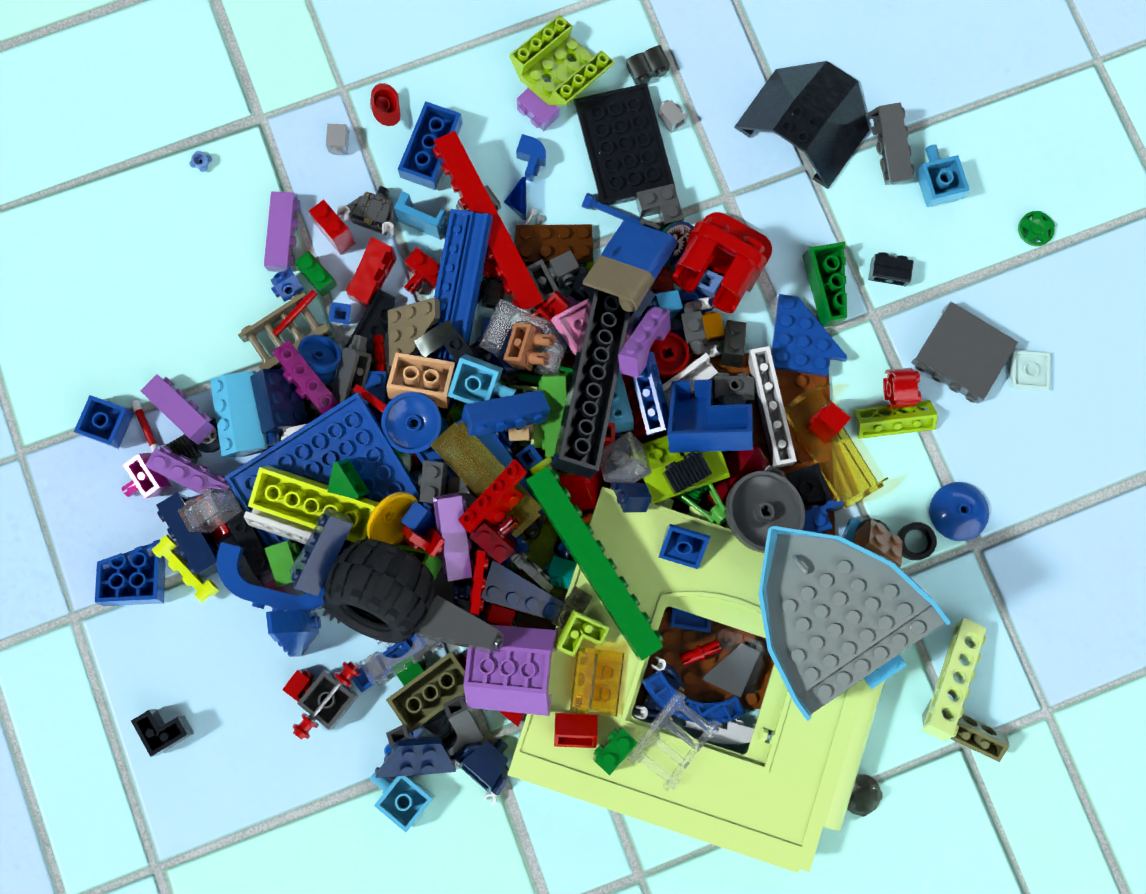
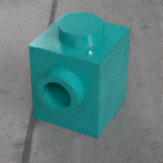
[544,555,577,589]

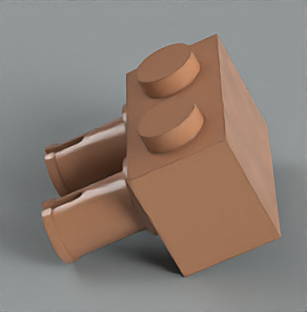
[503,323,556,371]

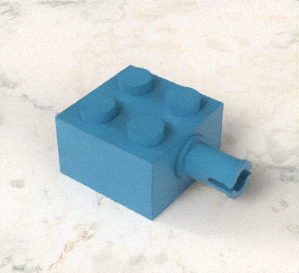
[916,144,970,207]

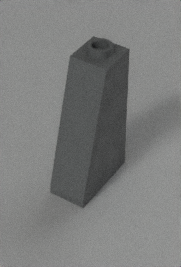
[415,595,504,653]

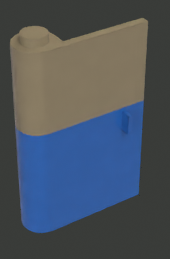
[583,219,677,312]

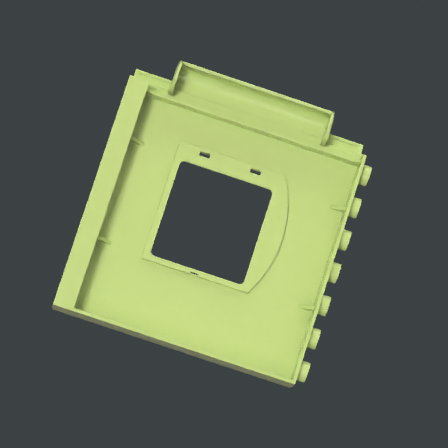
[507,487,884,873]

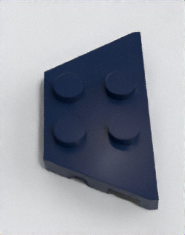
[375,738,456,778]

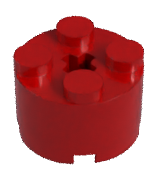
[883,368,921,409]

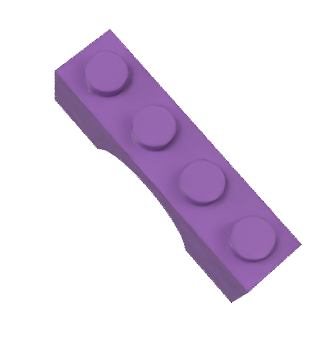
[618,306,671,378]

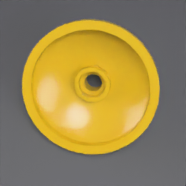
[367,492,418,545]

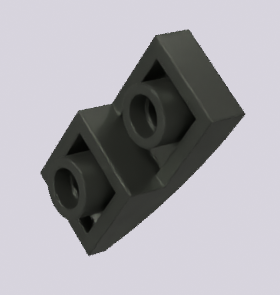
[414,320,455,357]

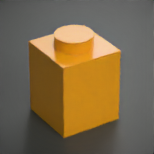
[702,311,725,342]

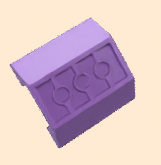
[464,624,558,716]

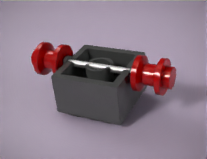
[292,661,360,740]

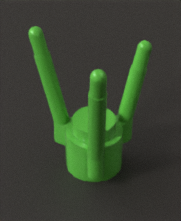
[681,483,727,525]

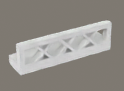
[662,353,718,410]
[244,508,314,544]

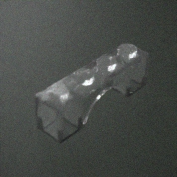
[359,633,443,685]

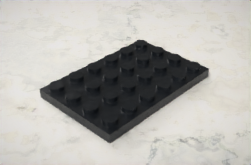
[574,83,675,205]

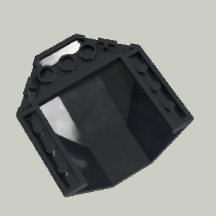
[734,61,869,189]

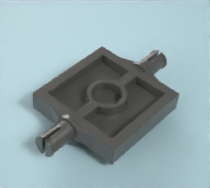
[509,551,553,593]

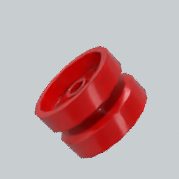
[649,332,690,381]

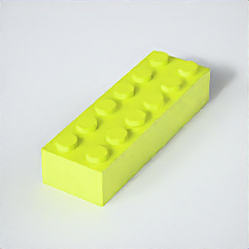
[248,465,379,542]

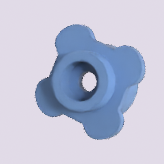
[189,151,212,172]

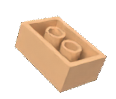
[386,353,456,409]

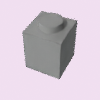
[326,123,349,155]

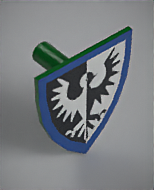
[663,221,694,265]

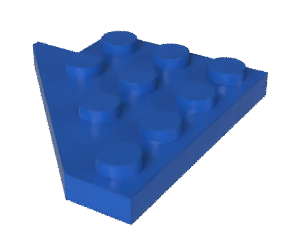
[771,294,847,377]

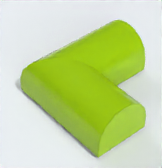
[555,610,611,657]

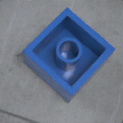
[74,395,134,449]

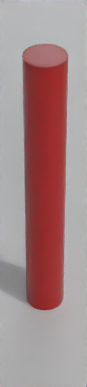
[272,290,318,337]

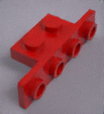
[458,459,527,533]
[402,525,445,557]

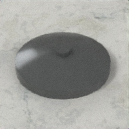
[725,471,805,553]

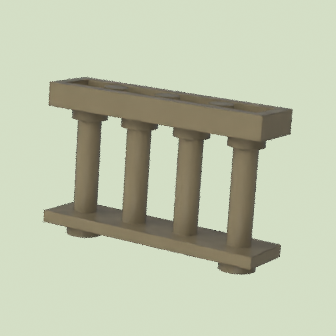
[238,292,333,370]

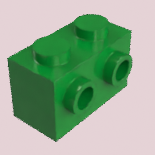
[593,727,638,776]

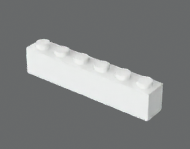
[747,346,796,468]

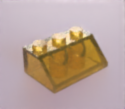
[570,647,624,717]

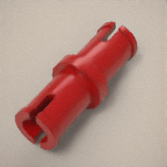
[680,639,722,667]

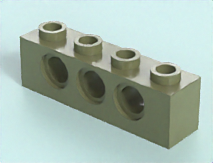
[922,699,1010,762]

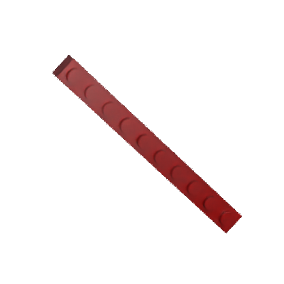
[432,131,544,316]

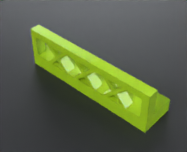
[853,400,938,439]

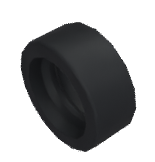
[897,522,937,560]

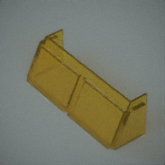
[784,384,889,508]
[430,421,542,538]

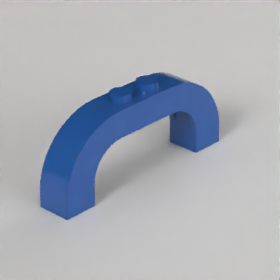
[217,542,326,612]

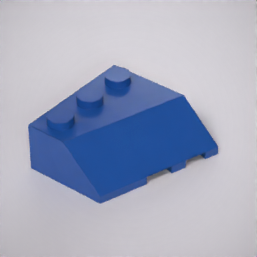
[95,539,166,606]

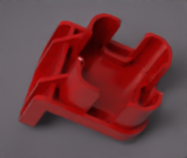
[672,212,772,314]

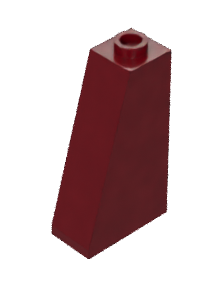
[702,443,769,512]

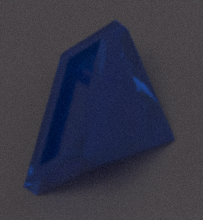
[504,177,527,220]

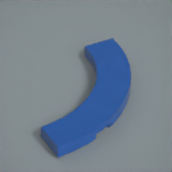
[642,671,745,724]

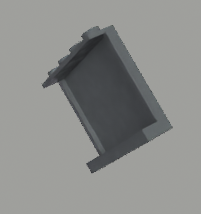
[911,301,1018,404]

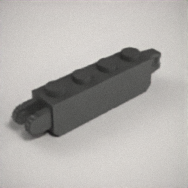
[332,335,372,406]

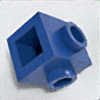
[270,268,304,302]

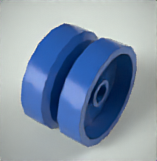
[297,335,342,385]

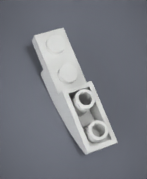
[683,719,769,744]

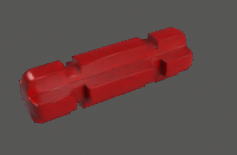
[373,335,387,372]

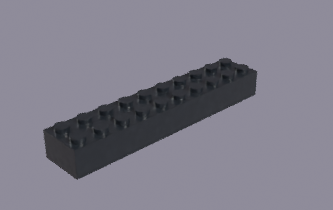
[552,288,630,479]

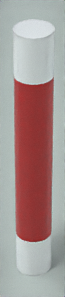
[131,400,158,452]

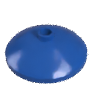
[381,392,442,454]
[929,482,989,541]

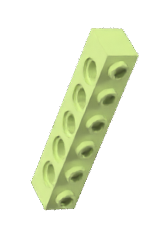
[922,618,986,741]

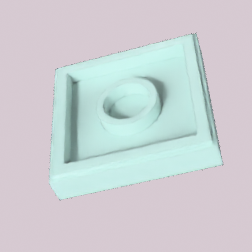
[1009,350,1051,392]

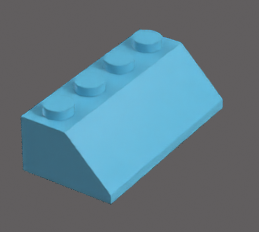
[210,371,268,458]

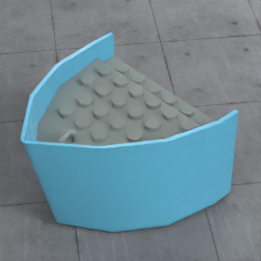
[758,526,951,721]

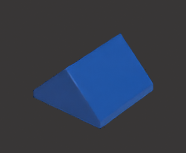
[658,524,710,569]

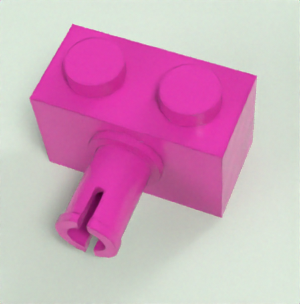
[121,453,172,499]

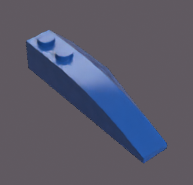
[266,611,321,657]

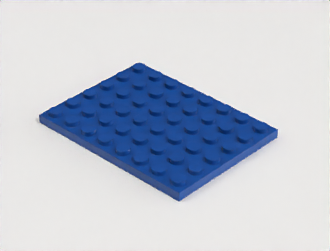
[225,392,420,552]

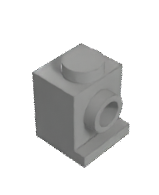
[658,99,688,133]

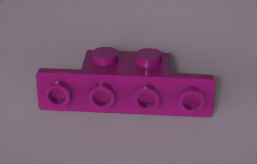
[272,340,338,414]

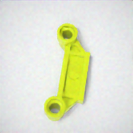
[151,534,220,603]

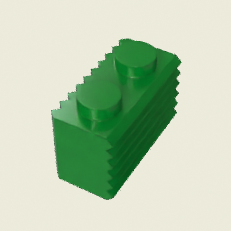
[295,251,337,296]

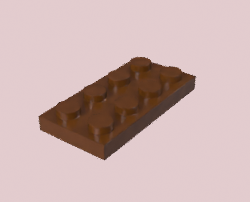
[515,224,594,264]

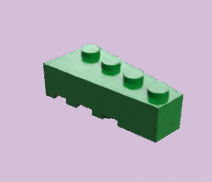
[802,241,847,327]

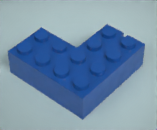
[667,379,753,453]

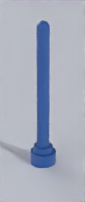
[581,193,664,232]

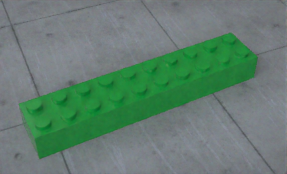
[526,466,664,661]

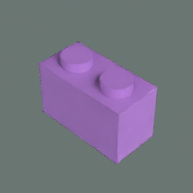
[516,88,560,132]

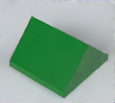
[327,458,370,499]

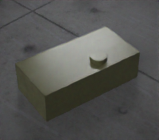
[386,649,466,732]

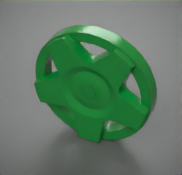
[1018,211,1055,247]

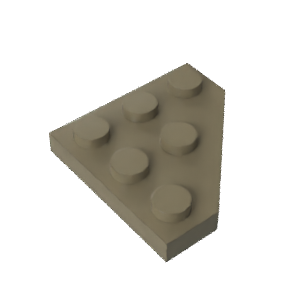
[388,297,440,367]

